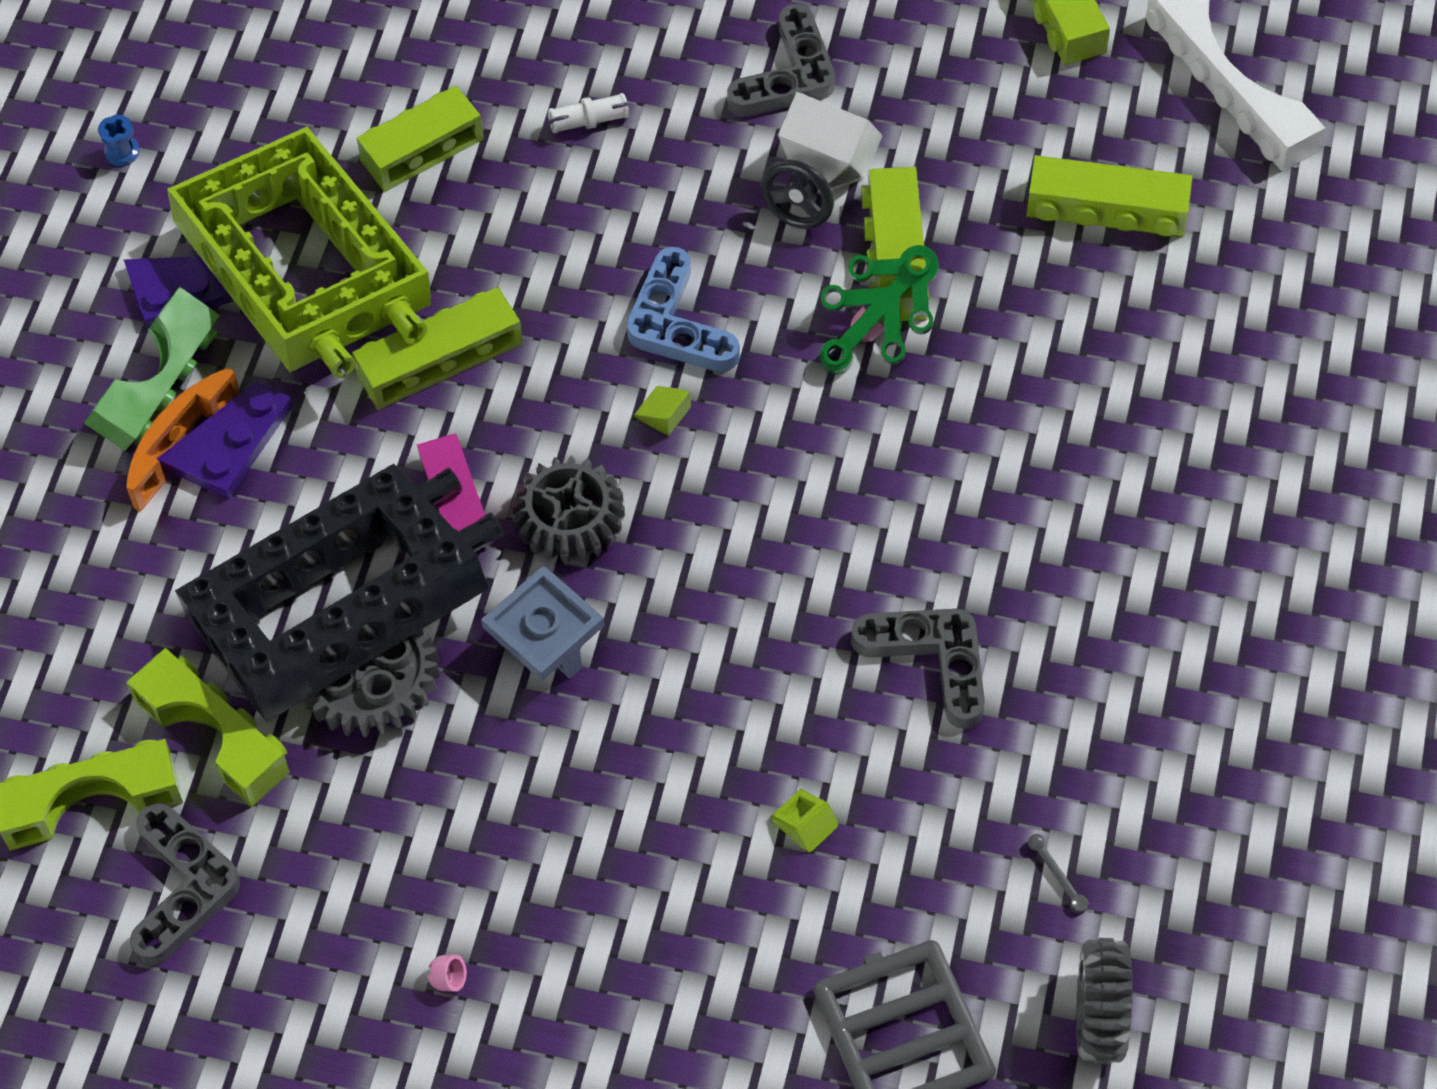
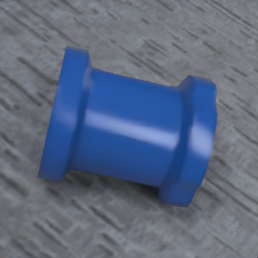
[98,114,140,166]

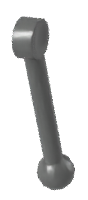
[1028,834,1089,914]

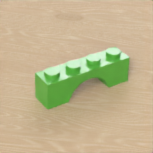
[84,287,220,451]

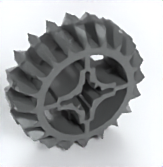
[511,455,625,565]
[1076,937,1133,1065]

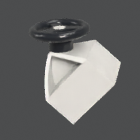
[761,92,883,229]

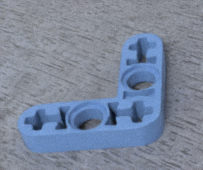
[627,247,740,372]

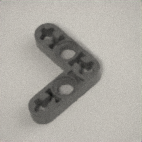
[727,4,835,117]
[851,608,985,729]
[130,803,241,966]

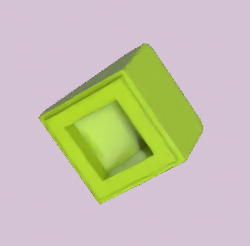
[634,386,691,436]
[770,789,838,852]

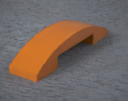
[126,368,240,512]

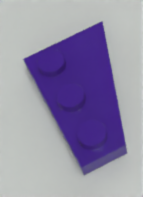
[123,256,235,329]
[157,382,293,499]

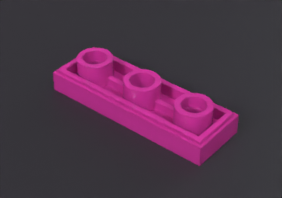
[417,433,485,531]

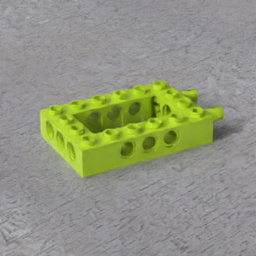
[167,127,431,378]

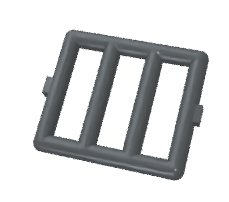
[813,940,996,1089]

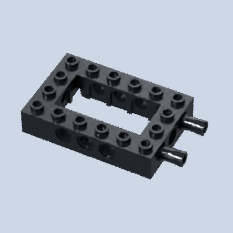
[175,463,504,722]

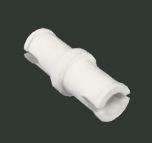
[548,93,629,133]

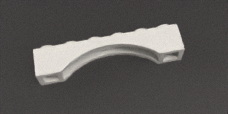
[1145,0,1326,172]

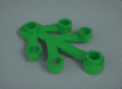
[820,245,939,374]

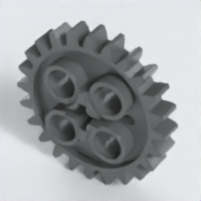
[304,629,440,737]

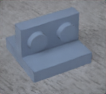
[481,565,605,681]

